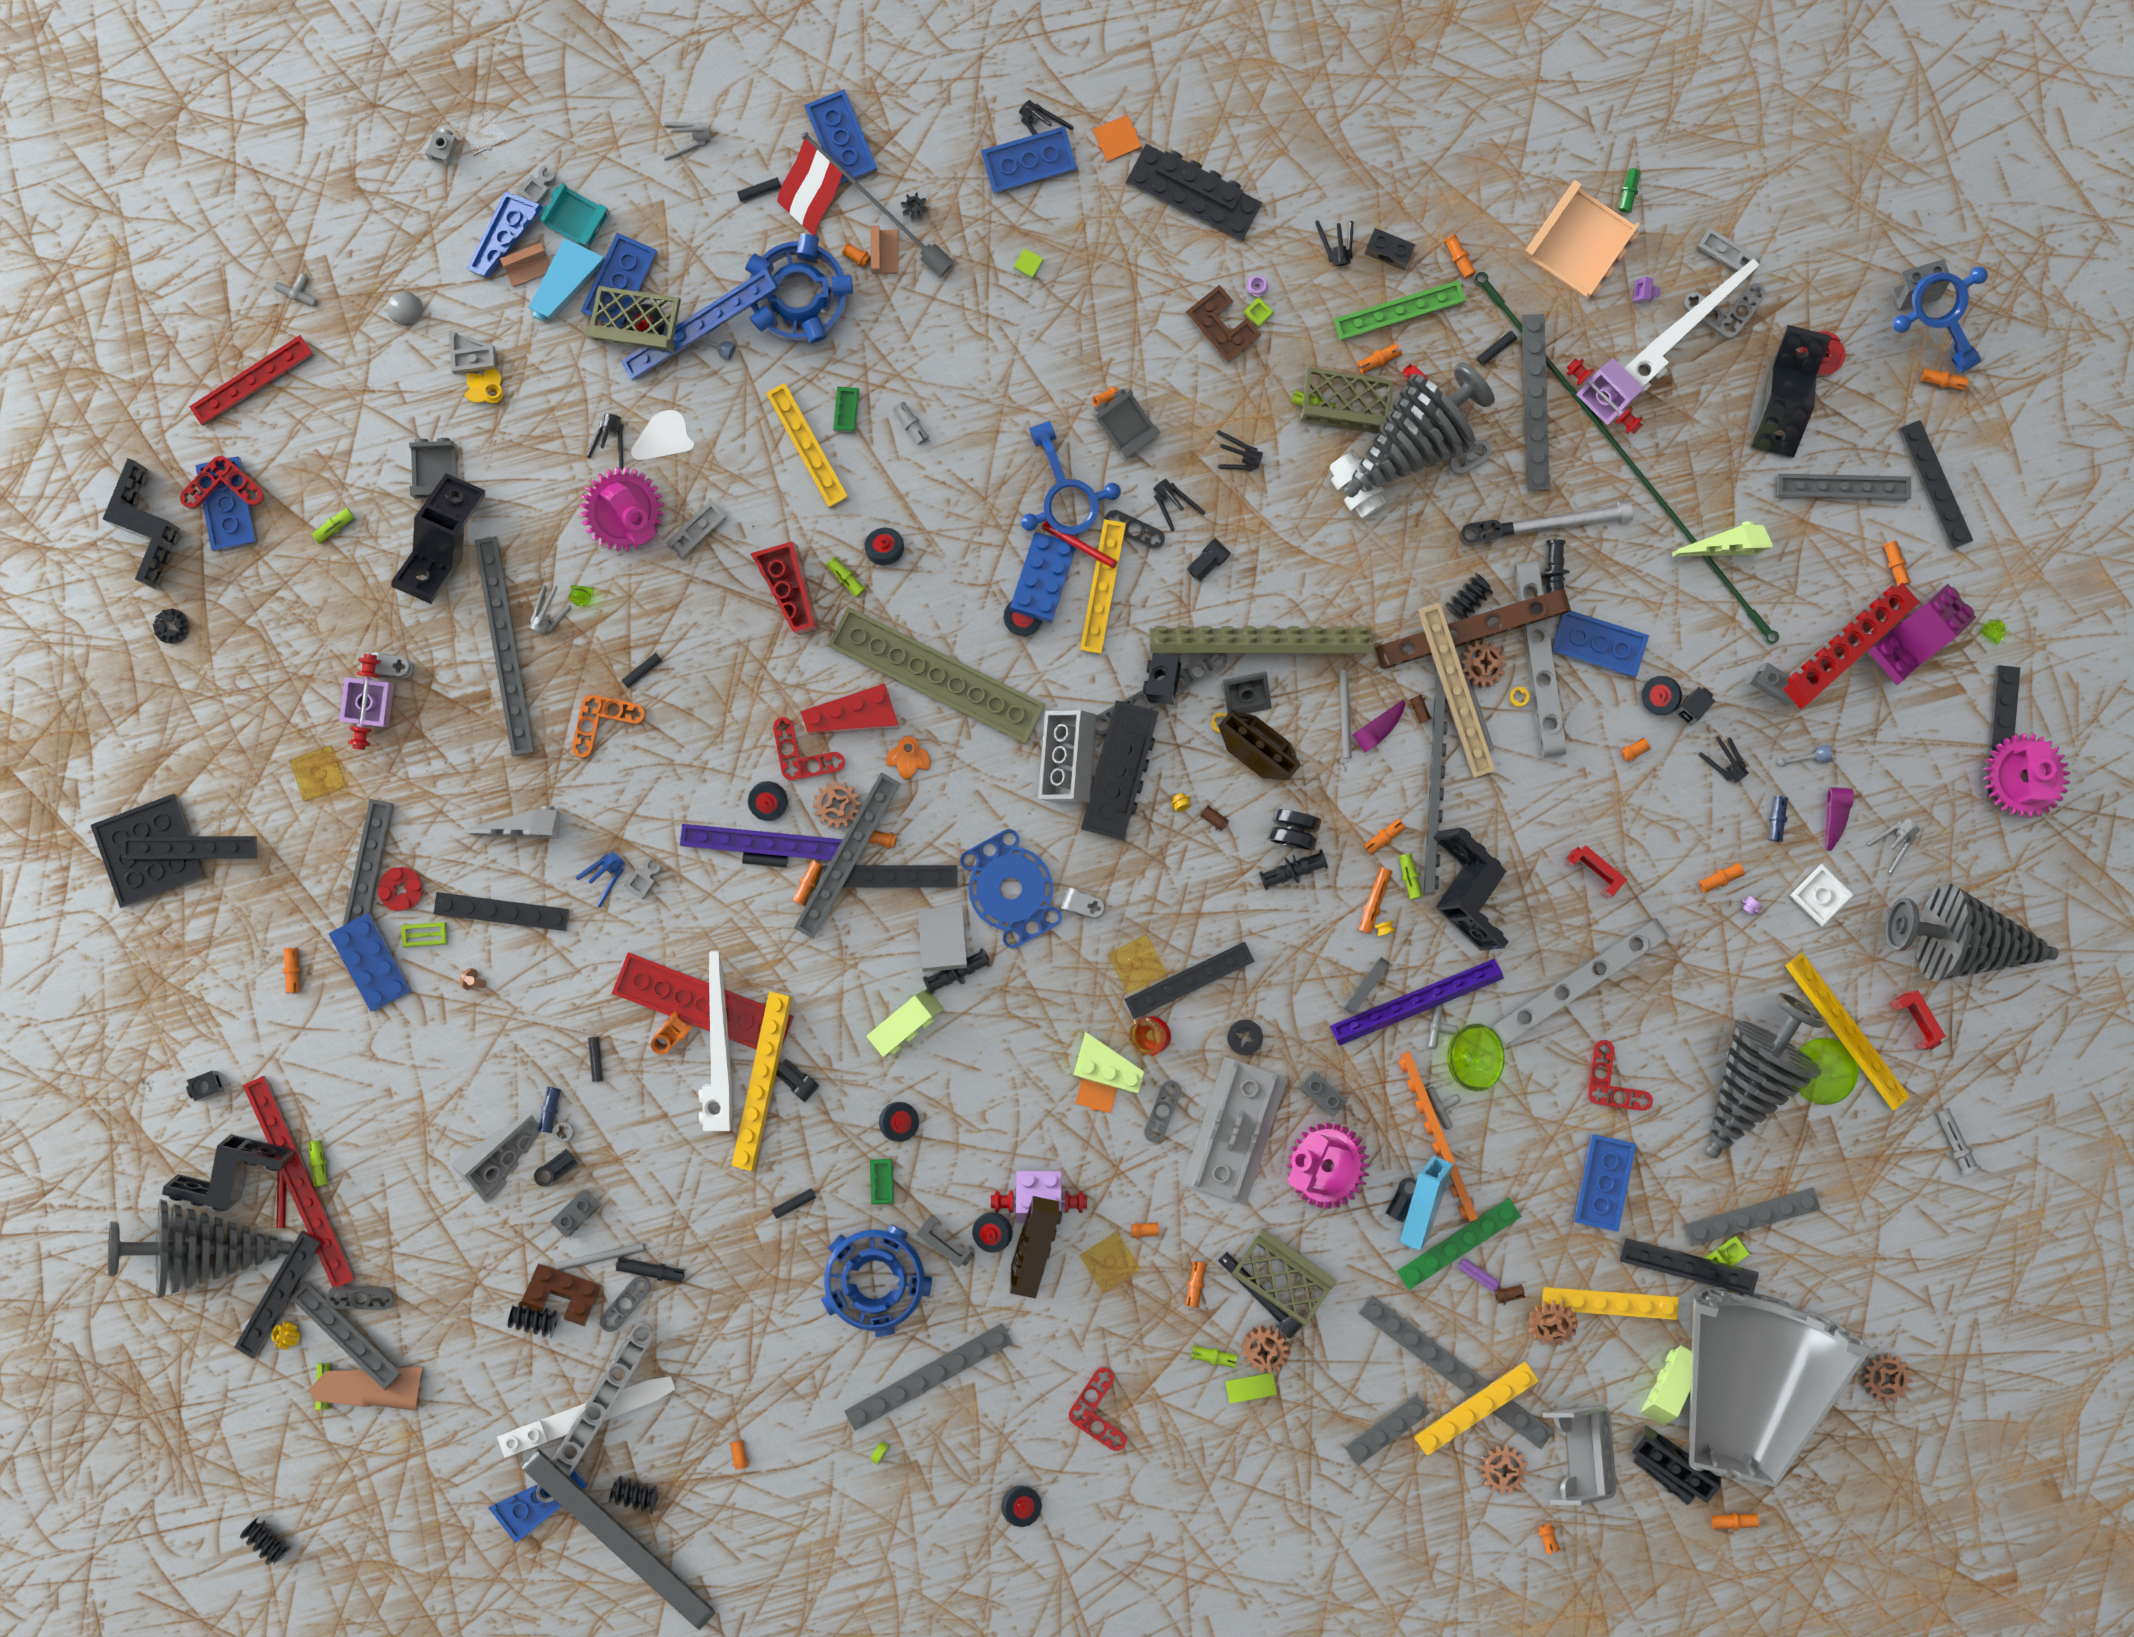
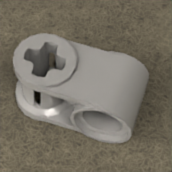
[372,652,414,679]
[1060,887,1105,919]

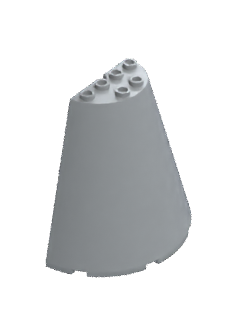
[1689,1287,1871,1487]

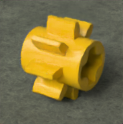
[271,1321,300,1351]

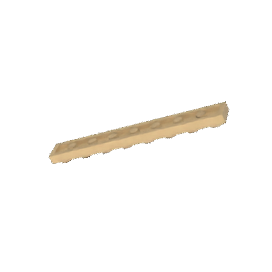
[1418,602,1495,778]

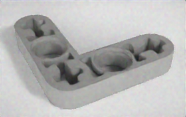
[1683,283,1766,339]

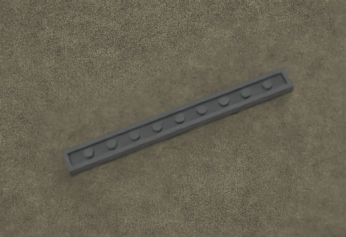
[475,536,535,757]
[1423,672,1449,894]
[1359,1295,1554,1449]

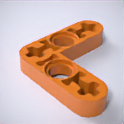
[572,695,646,758]

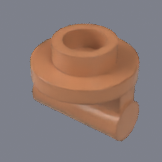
[460,968,486,990]

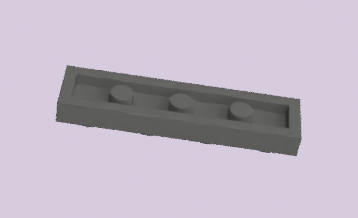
[1344,1394,1431,1466]

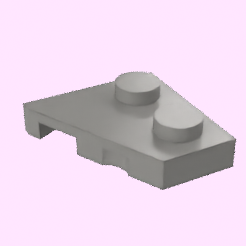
[449,331,496,374]

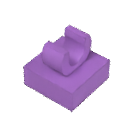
[1632,277,1660,304]

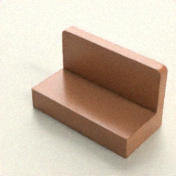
[871,225,898,274]
[500,243,550,287]

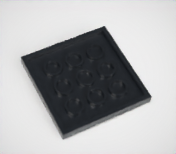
[90,794,206,908]

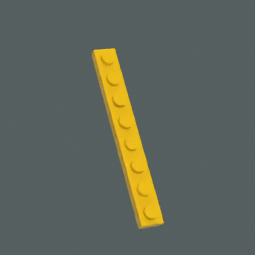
[1785,952,1910,1110]
[731,991,793,1171]

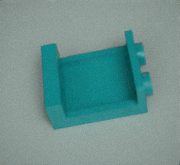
[540,183,610,249]

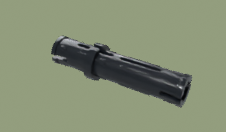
[616,1257,685,1284]
[1633,1456,1695,1506]

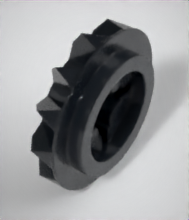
[152,608,189,644]
[1227,1020,1263,1055]

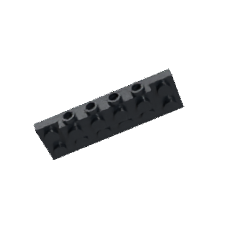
[1126,144,1262,242]
[1080,700,1159,841]

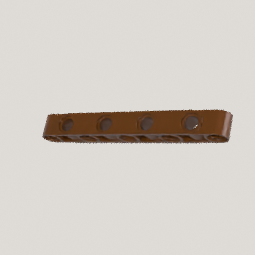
[1375,589,1571,669]

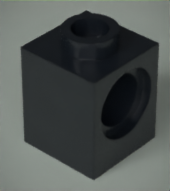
[186,1071,225,1101]

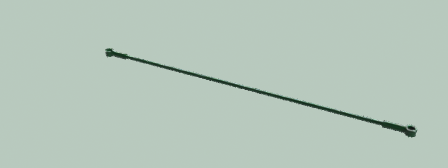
[1474,272,1779,645]

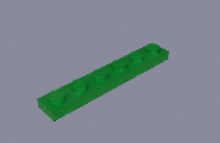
[1396,1198,1522,1290]

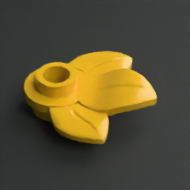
[464,368,504,404]

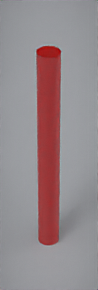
[1042,521,1117,569]
[276,1170,286,1228]

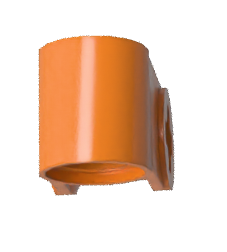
[650,1012,692,1054]

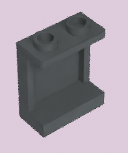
[1892,260,1950,311]
[1092,388,1161,459]
[409,438,457,499]
[1749,663,1795,707]
[916,1215,974,1267]

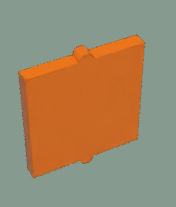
[1093,115,1142,163]
[1075,1079,1117,1113]

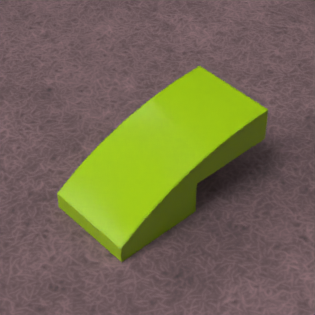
[1705,1234,1750,1265]
[1225,1372,1277,1403]

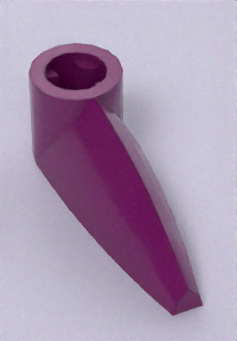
[1353,699,1406,753]
[1825,787,1854,851]

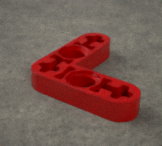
[180,456,265,509]
[773,717,845,781]
[1587,1040,1653,1111]
[1069,1367,1126,1451]

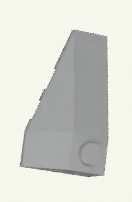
[467,806,560,839]
[451,1113,540,1203]

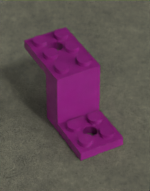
[1868,584,1977,685]

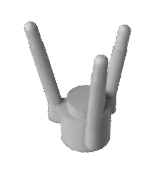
[663,122,710,160]
[529,585,571,635]
[1867,818,1920,874]

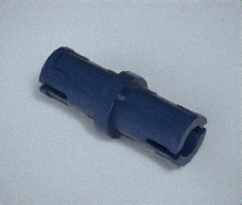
[1769,796,1789,842]
[537,1087,561,1133]

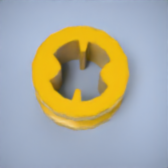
[1509,687,1530,708]
[1211,712,1227,733]
[1374,920,1396,937]

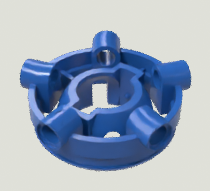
[745,233,853,344]
[821,1224,932,1337]

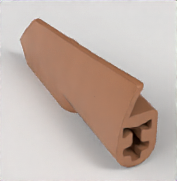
[309,1367,423,1411]

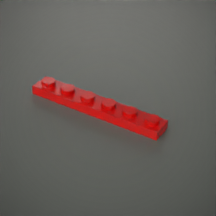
[189,335,314,426]

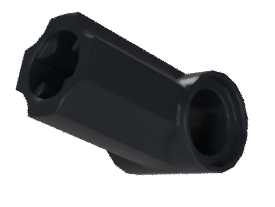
[1187,538,1231,582]
[776,1058,820,1102]
[534,1149,578,1187]
[1386,1178,1417,1222]

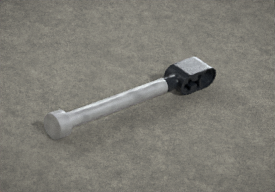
[1459,499,1633,546]

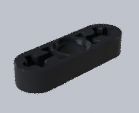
[1105,510,1165,550]

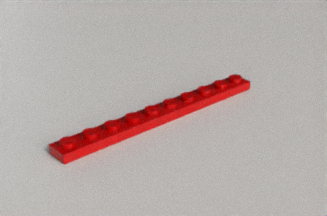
[243,1076,356,1287]

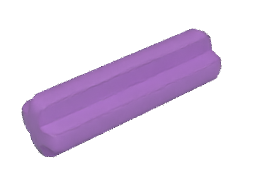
[1458,1259,1500,1291]

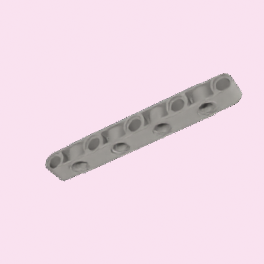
[1515,561,1566,757]
[1492,918,1669,1045]
[536,1322,653,1503]

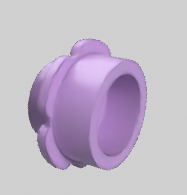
[1247,276,1268,297]
[1742,896,1763,916]

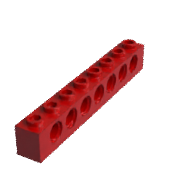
[1783,582,1920,710]

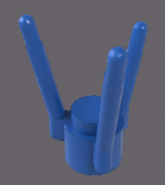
[576,851,625,907]

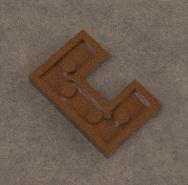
[1185,284,1261,363]
[521,1263,601,1327]

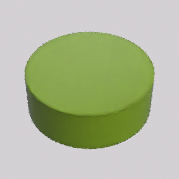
[871,1442,890,1465]

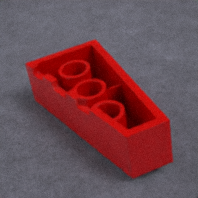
[750,541,819,635]
[800,683,900,735]

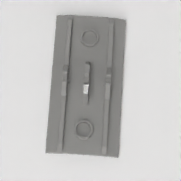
[1182,1056,1288,1205]

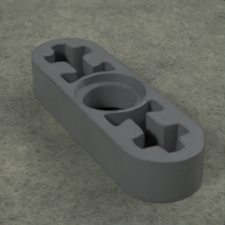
[1344,957,1390,1015]
[1144,1080,1181,1142]
[600,1276,651,1332]
[327,1286,394,1310]

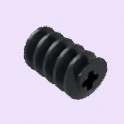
[1445,572,1493,620]
[507,1301,558,1338]
[608,1476,659,1515]
[240,1516,291,1565]

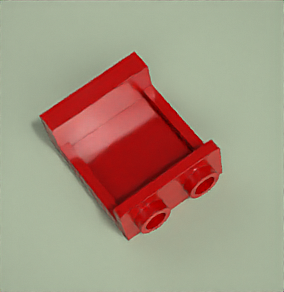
[1566,845,1628,900]
[1889,990,1946,1050]

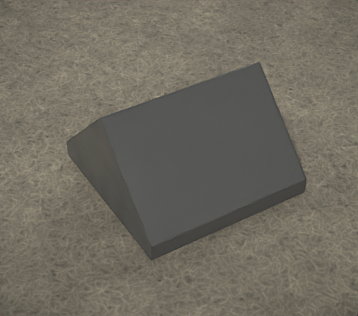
[1222,671,1272,714]

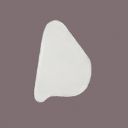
[631,410,694,460]

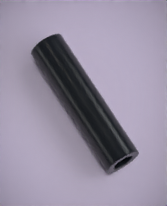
[737,177,781,202]
[1476,330,1517,366]
[621,652,662,688]
[742,853,788,868]
[588,1037,603,1082]
[772,1188,816,1219]

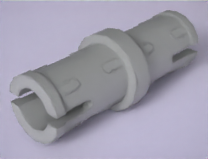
[893,402,929,445]

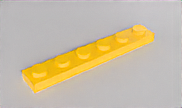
[766,383,848,508]
[1080,519,1126,654]
[1541,1287,1679,1320]
[1414,1361,1539,1456]

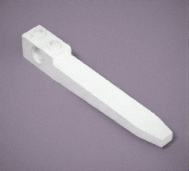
[1624,259,1760,394]
[699,950,733,1131]
[497,1376,676,1458]

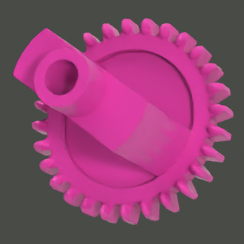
[579,467,664,552]
[1983,733,2070,819]
[1287,1123,1370,1209]

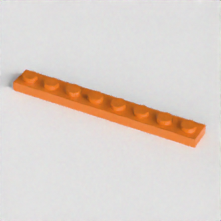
[1398,1051,1478,1222]

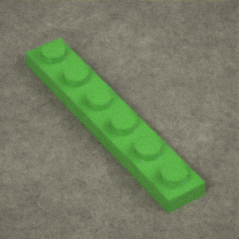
[1333,280,1466,341]

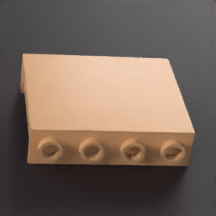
[1523,180,1640,300]

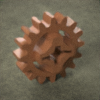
[1460,640,1507,689]
[813,780,861,829]
[1528,1300,1578,1347]
[1241,1324,1291,1374]
[1862,1353,1913,1403]
[1479,1445,1529,1495]

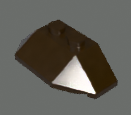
[1218,711,1301,780]

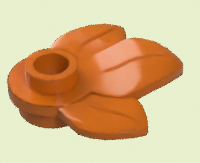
[886,736,930,780]

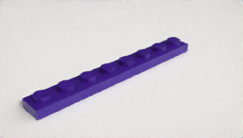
[680,824,843,861]
[1330,959,1504,1046]

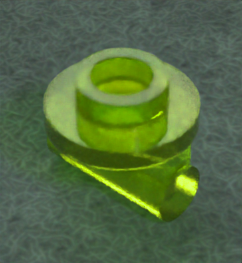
[569,585,594,606]
[1979,619,2007,645]

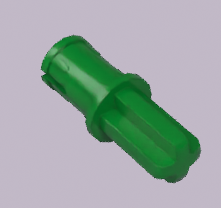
[1618,168,1641,213]

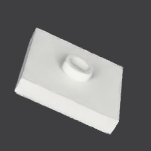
[1789,864,1854,927]

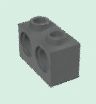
[1298,1071,1348,1118]
[550,1189,602,1238]

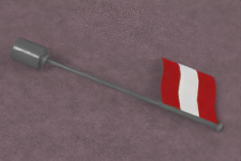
[777,132,955,278]

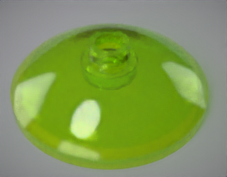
[1447,1024,1505,1091]
[1798,1038,1858,1105]

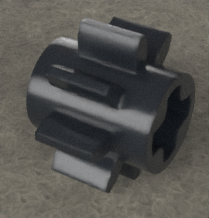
[901,192,928,222]

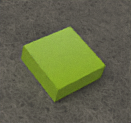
[1014,248,1043,279]
[1243,297,1274,329]

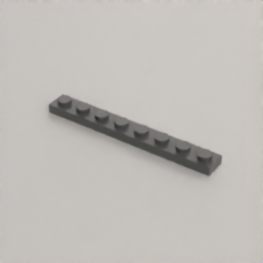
[1522,314,1550,491]
[794,772,901,939]
[844,1323,1013,1431]

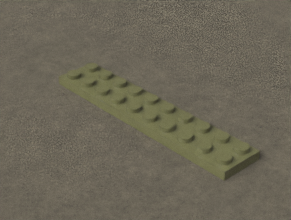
[828,607,1045,744]
[1150,626,1374,653]

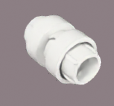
[1330,452,1386,518]

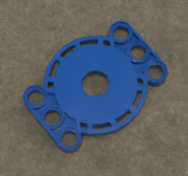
[960,829,1062,949]

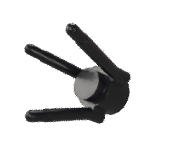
[1019,100,1074,135]
[1315,220,1354,266]
[587,413,624,469]
[1217,430,1263,472]
[1153,479,1205,531]
[1699,736,1749,783]

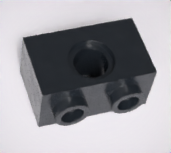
[1365,228,1415,271]
[1143,653,1182,705]
[1674,687,1715,726]

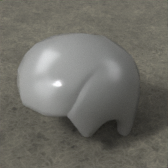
[387,291,423,325]

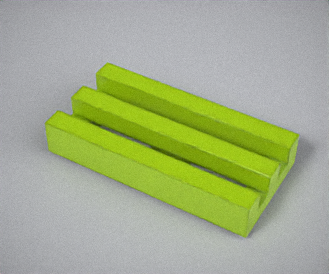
[401,922,448,948]

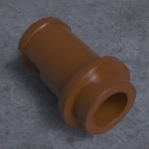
[1409,695,1432,724]
[1200,805,1229,831]
[1495,1284,1525,1305]

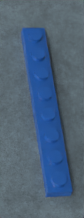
[621,269,779,380]

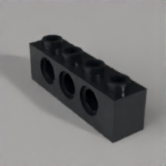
[1632,1425,1721,1504]

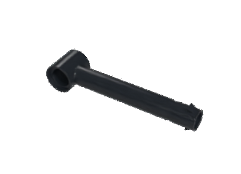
[1218,1252,1303,1339]

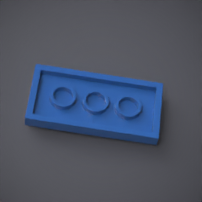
[804,89,878,186]
[981,126,1077,194]
[581,233,658,329]
[195,456,257,552]
[1010,532,1076,623]
[1552,611,1649,678]
[328,912,411,1012]
[1573,1134,1636,1232]

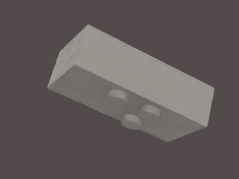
[1038,710,1096,803]

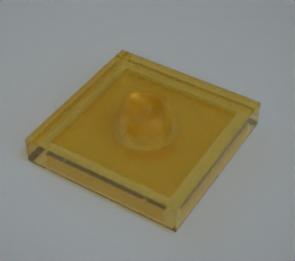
[289,745,347,802]
[1107,934,1167,994]
[1079,1231,1141,1293]

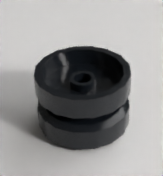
[1267,809,1322,850]

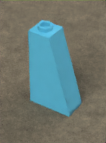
[529,238,604,322]
[1400,1156,1454,1250]

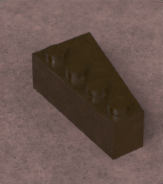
[1010,1196,1062,1299]

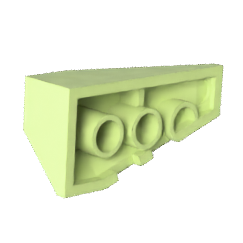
[1672,522,1772,557]

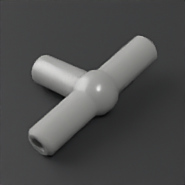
[273,273,317,306]
[1428,1005,1458,1049]
[1426,1087,1461,1130]

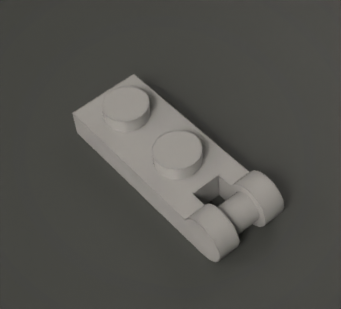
[1697,227,1761,280]
[667,500,727,559]

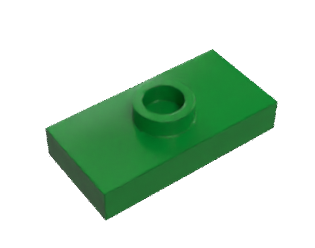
[833,386,860,433]
[870,1159,894,1205]

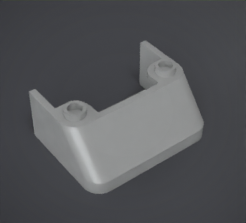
[1543,1407,1616,1505]

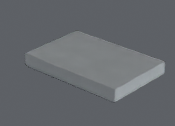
[918,906,967,972]

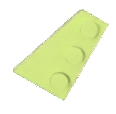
[866,989,944,1057]
[1073,1032,1144,1095]
[1640,1346,1692,1426]

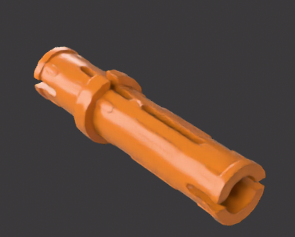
[1357,867,1393,934]

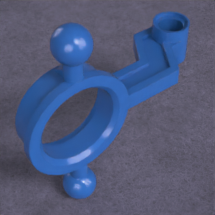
[1893,266,1988,374]
[1021,421,1121,535]

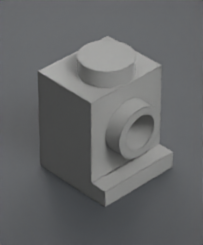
[425,128,458,165]

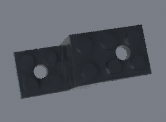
[1751,325,1831,458]
[102,458,180,589]
[391,473,486,604]
[1433,827,1509,951]
[162,1134,296,1211]

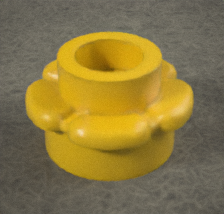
[1171,793,1192,812]

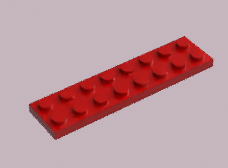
[611,952,794,1050]

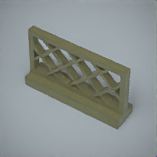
[585,286,681,353]
[1300,367,1393,433]
[1232,1228,1337,1327]

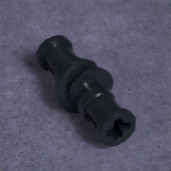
[1541,539,1570,593]
[1259,850,1329,890]
[923,948,992,995]

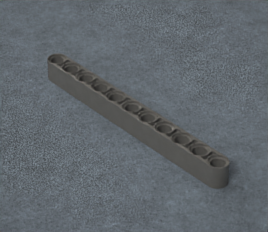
[520,1448,716,1630]

